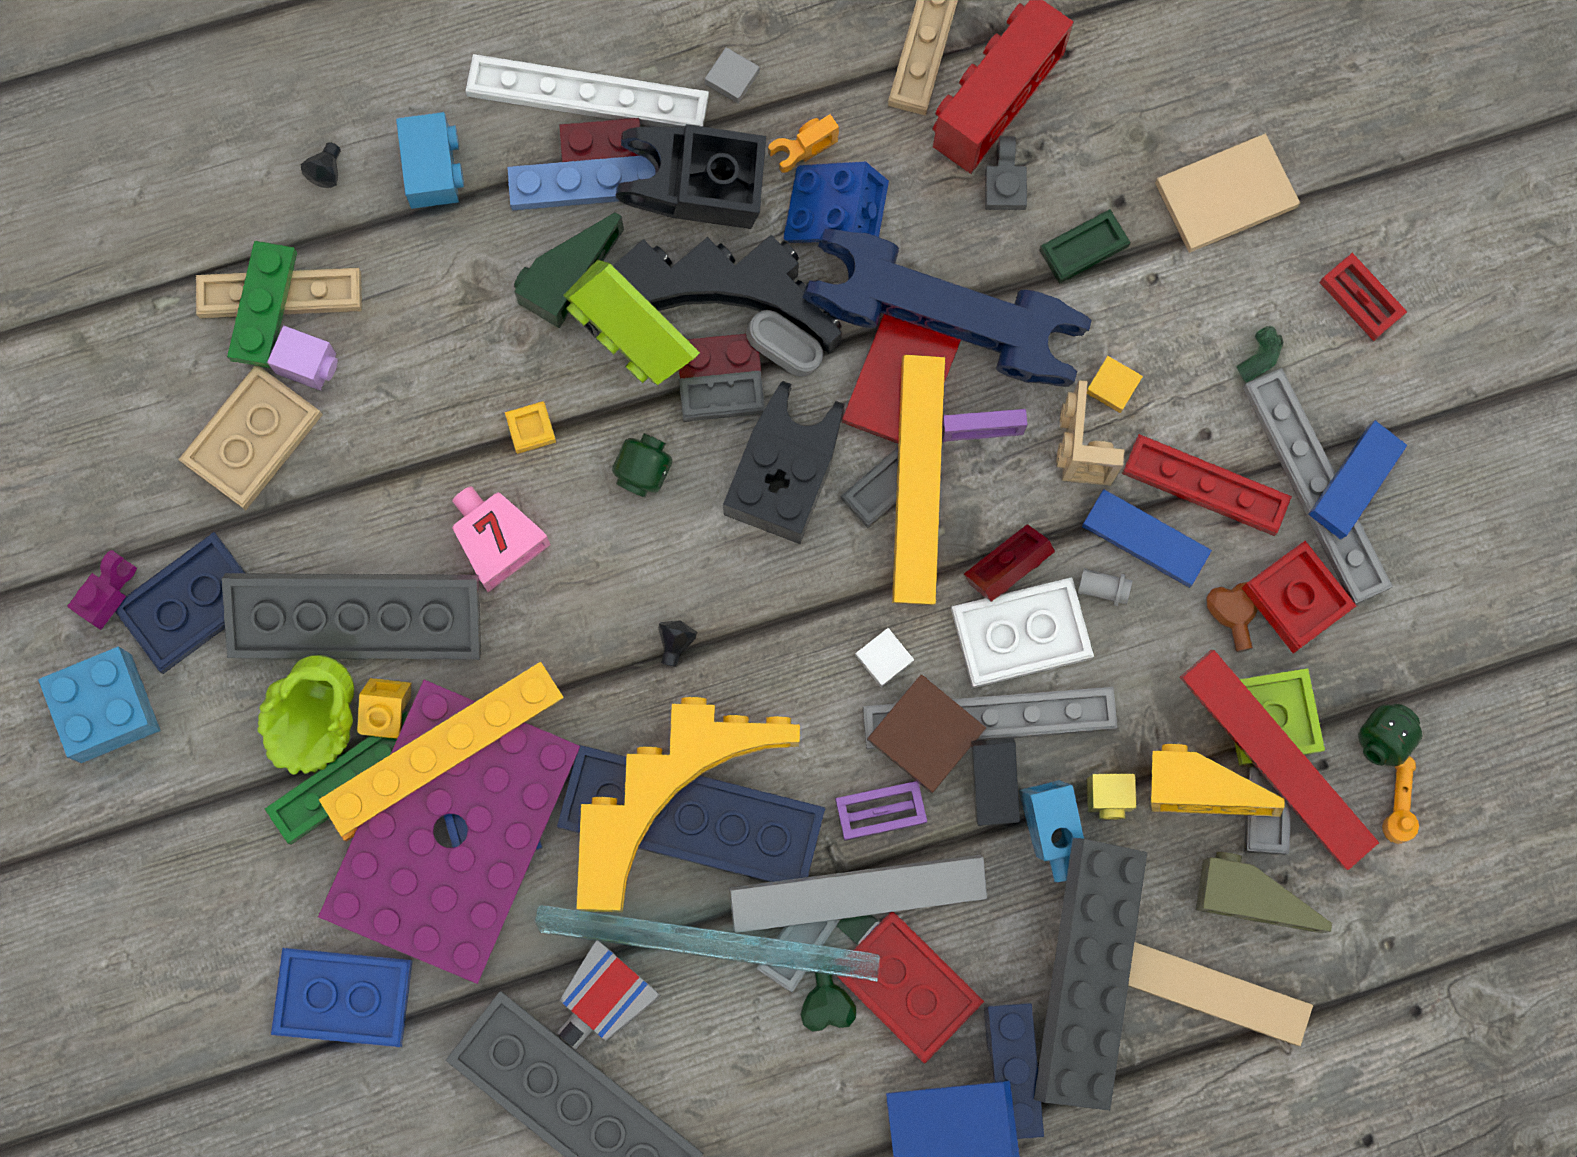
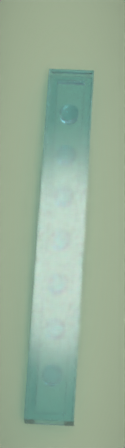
[535,905,880,982]

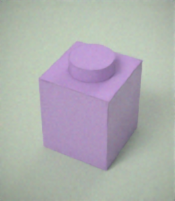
[267,325,338,391]

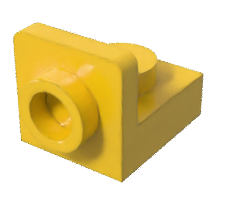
[357,678,412,738]

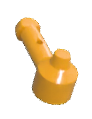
[1382,756,1419,844]

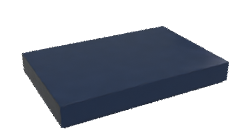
[115,532,246,674]

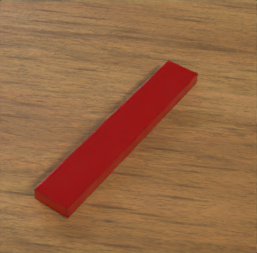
[1179,650,1379,871]

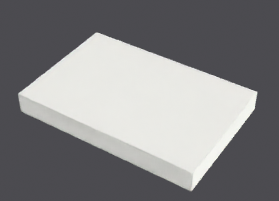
[951,577,1094,689]

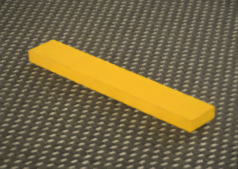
[892,355,945,605]

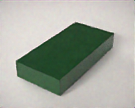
[1039,209,1131,284]

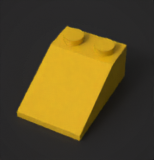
[1151,744,1284,817]

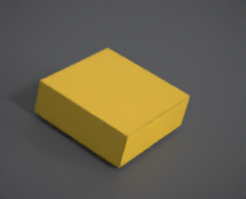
[1087,356,1143,413]
[505,401,556,454]

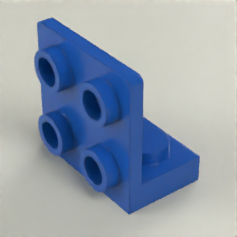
[784,161,889,243]

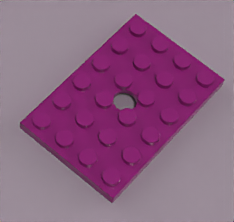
[318,680,580,984]

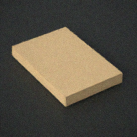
[1155,133,1300,253]
[178,366,323,511]

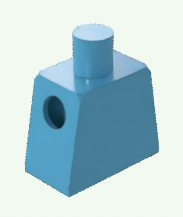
[1019,780,1084,882]

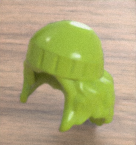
[257,655,354,775]

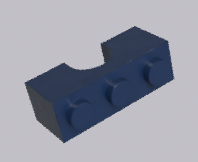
[984,1003,1044,1139]

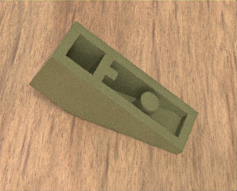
[1196,852,1332,934]

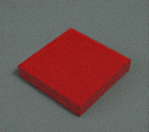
[1241,541,1357,654]

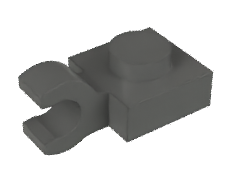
[985,136,1027,210]

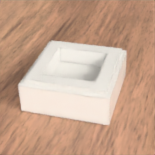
[855,628,914,688]

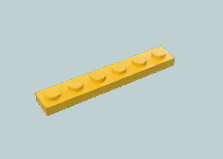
[318,661,563,837]

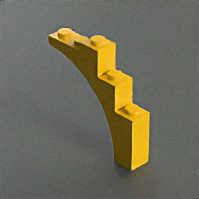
[577,697,800,913]

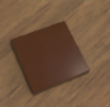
[867,674,986,794]

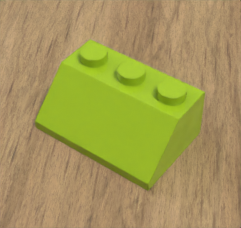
[563,260,700,385]

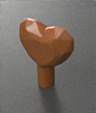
[1206,582,1258,652]

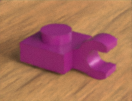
[67,550,137,630]

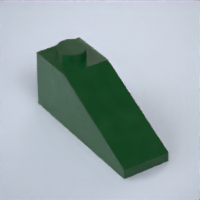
[514,212,624,328]

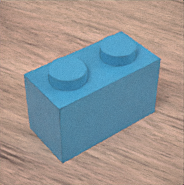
[396,112,464,209]

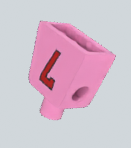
[452,486,551,592]

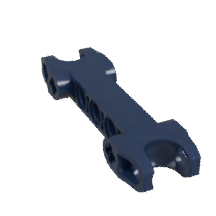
[802,229,1092,387]

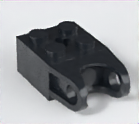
[615,124,766,229]
[723,381,845,544]

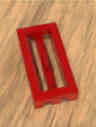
[1319,253,1407,341]

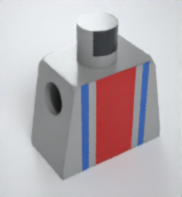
[557,940,661,1049]

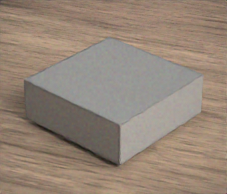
[705,47,760,104]

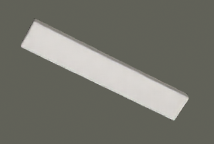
[466,54,709,127]

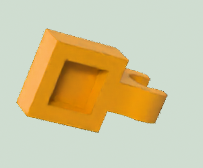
[768,114,839,173]

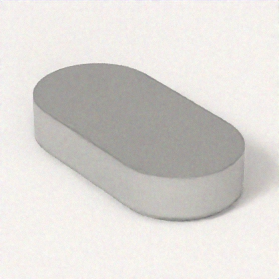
[746,310,823,376]

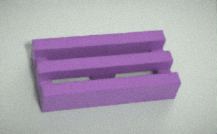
[942,409,1028,442]
[835,781,927,841]

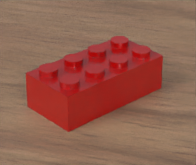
[932,0,1074,174]

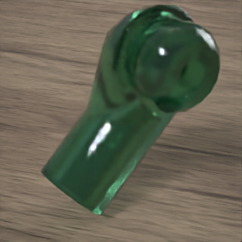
[1236,326,1284,383]

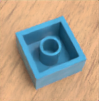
[38,646,161,763]

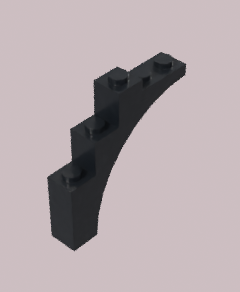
[570,234,842,354]

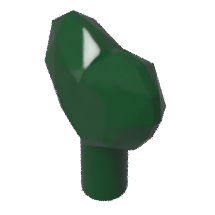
[800,959,856,1032]

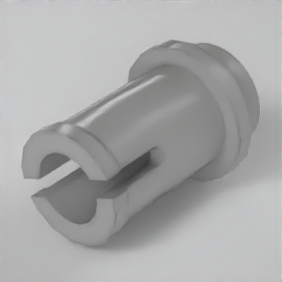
[1078,568,1133,607]

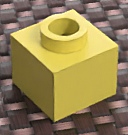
[1087,774,1136,820]

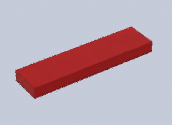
[1122,434,1292,536]

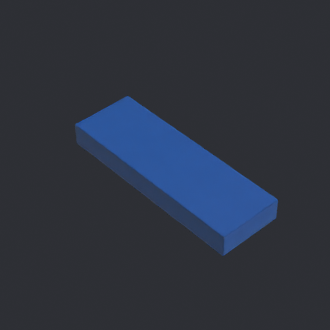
[1308,420,1407,540]
[1082,489,1212,588]

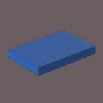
[271,948,413,1047]
[886,1081,1020,1157]

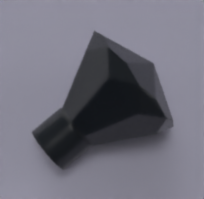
[301,142,341,188]
[658,620,698,667]

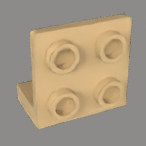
[1056,380,1124,486]

